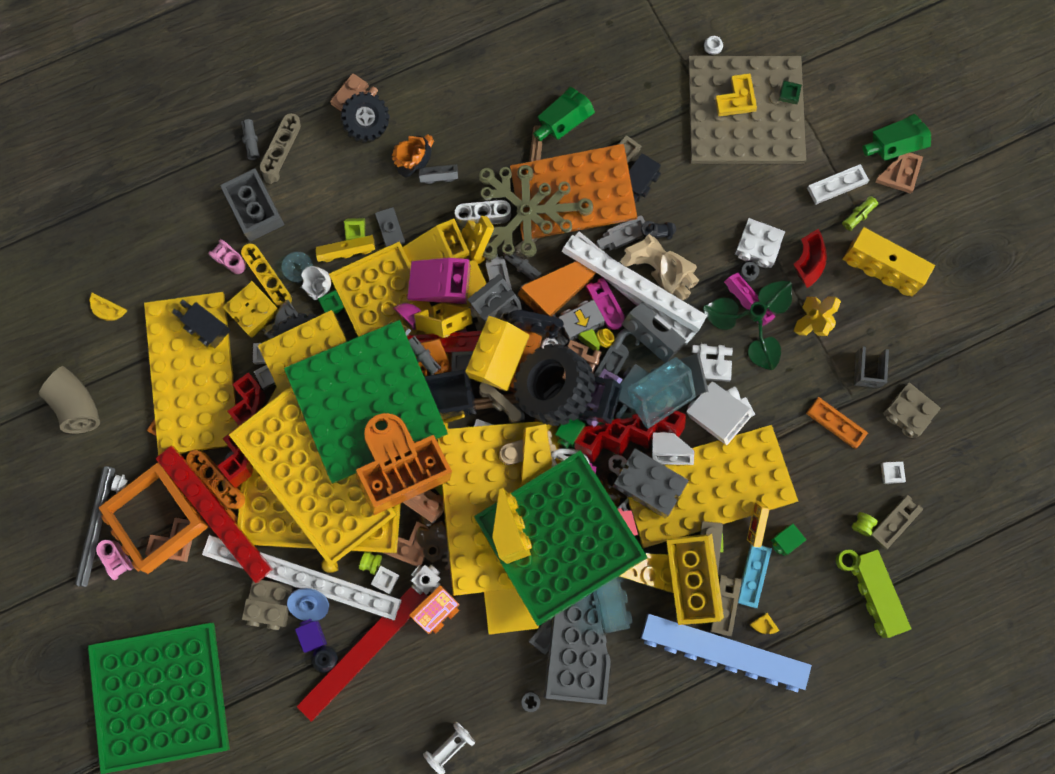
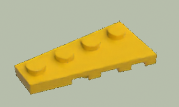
[520,424,552,487]

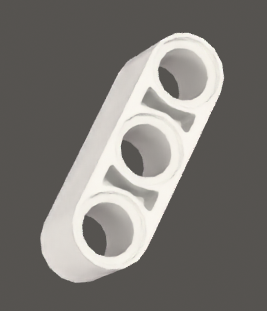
[455,200,511,227]

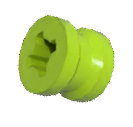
[852,512,878,537]
[359,552,382,575]

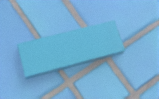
[738,544,772,608]

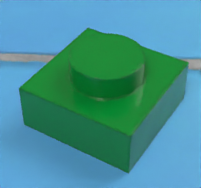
[318,290,345,314]

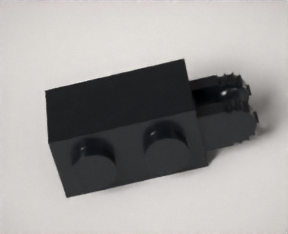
[629,153,661,203]
[172,299,231,348]

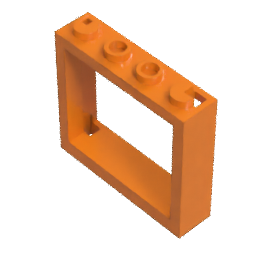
[99,462,208,574]

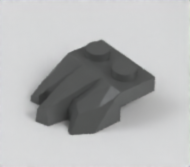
[468,274,521,323]

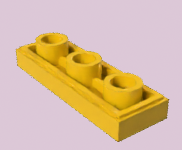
[316,235,375,262]

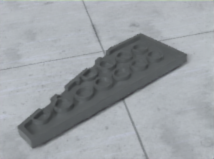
[544,591,611,705]

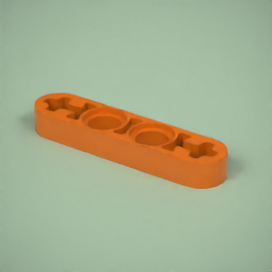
[186,450,245,509]

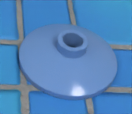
[287,588,329,621]

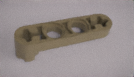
[260,113,301,184]

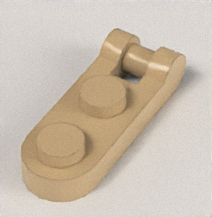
[499,431,557,465]

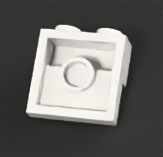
[735,218,785,268]

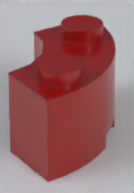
[794,229,827,288]

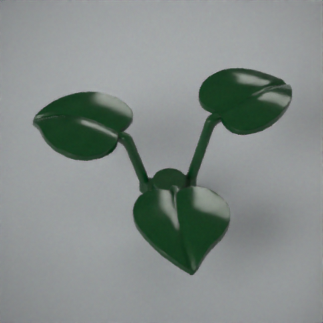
[704,281,792,371]

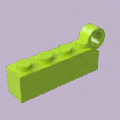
[836,550,911,638]

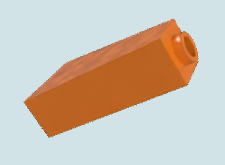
[518,261,596,316]

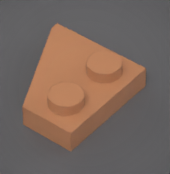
[875,153,923,194]

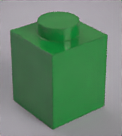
[555,419,586,449]
[770,524,807,556]

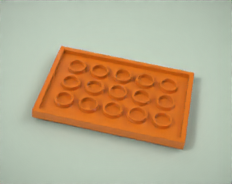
[510,144,637,241]

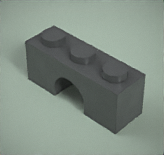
[621,302,686,363]

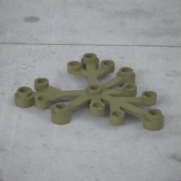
[479,165,593,260]

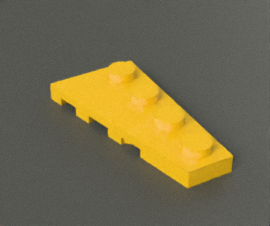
[619,554,674,593]

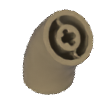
[39,366,100,434]

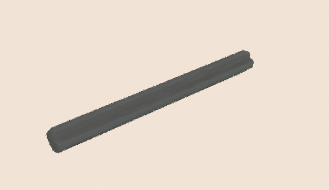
[75,466,115,587]

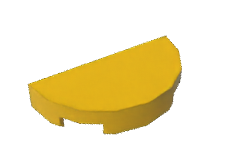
[89,293,127,321]

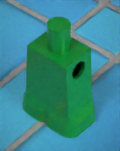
[533,86,595,142]
[863,113,931,160]

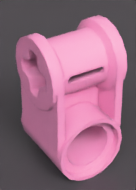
[208,239,246,274]
[96,540,134,580]

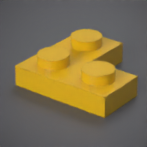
[715,73,757,116]
[461,216,494,260]

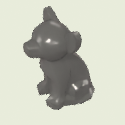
[262,300,298,339]

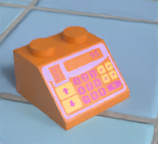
[409,585,460,634]

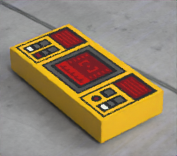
[747,501,769,548]

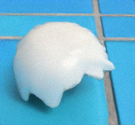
[301,266,331,300]

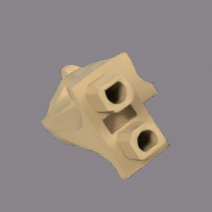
[620,234,699,300]

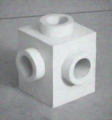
[411,565,441,595]

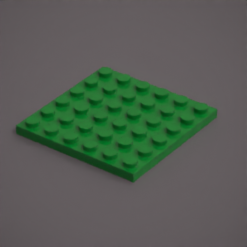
[284,320,448,484]
[474,450,648,626]
[88,623,230,774]

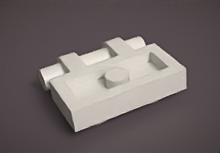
[692,344,733,382]

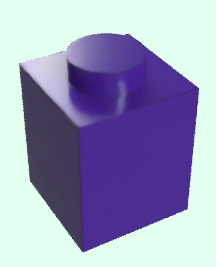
[295,619,327,653]

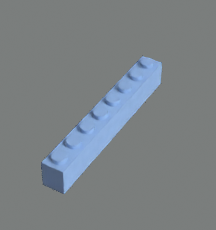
[640,614,812,692]

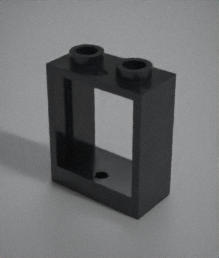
[578,376,622,424]

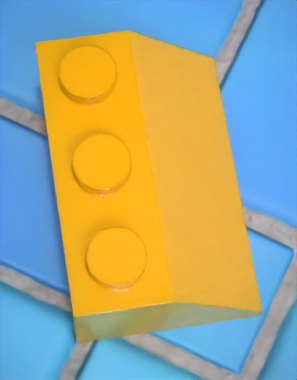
[465,316,530,391]

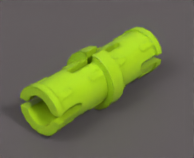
[842,196,878,231]

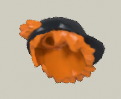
[392,134,434,178]

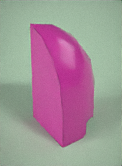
[393,303,422,330]

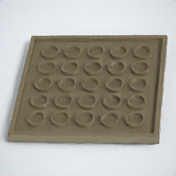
[688,56,806,164]

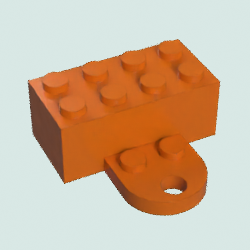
[356,413,452,515]

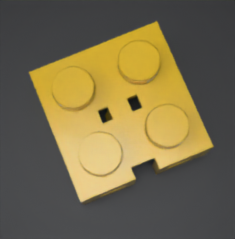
[223,281,278,338]
[414,303,472,338]

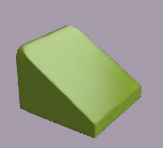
[344,218,365,240]
[578,329,600,351]

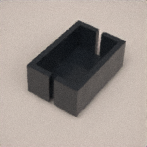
[424,369,477,420]

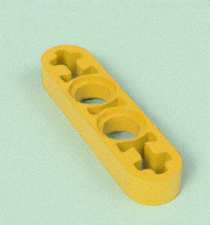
[241,244,292,307]

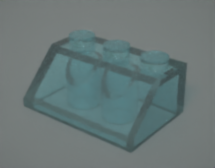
[627,357,696,429]
[596,576,632,633]

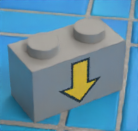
[559,300,605,342]

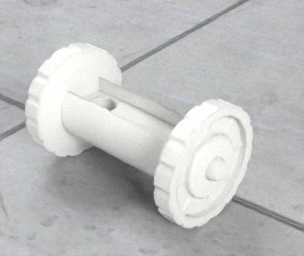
[423,722,475,774]

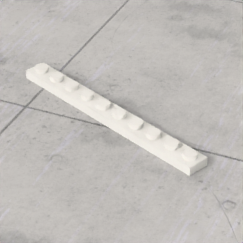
[202,535,401,620]

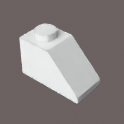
[653,432,694,465]

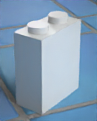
[686,381,752,446]

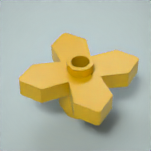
[794,297,841,336]

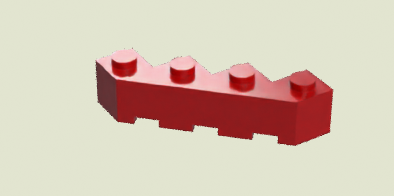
[217,372,266,488]
[574,406,686,462]

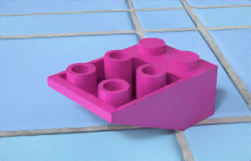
[407,258,471,304]

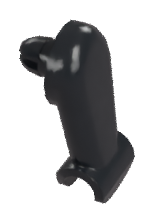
[641,221,676,240]

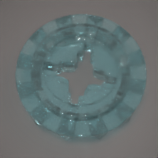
[282,252,313,282]

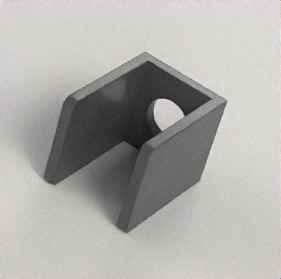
[854,346,889,388]

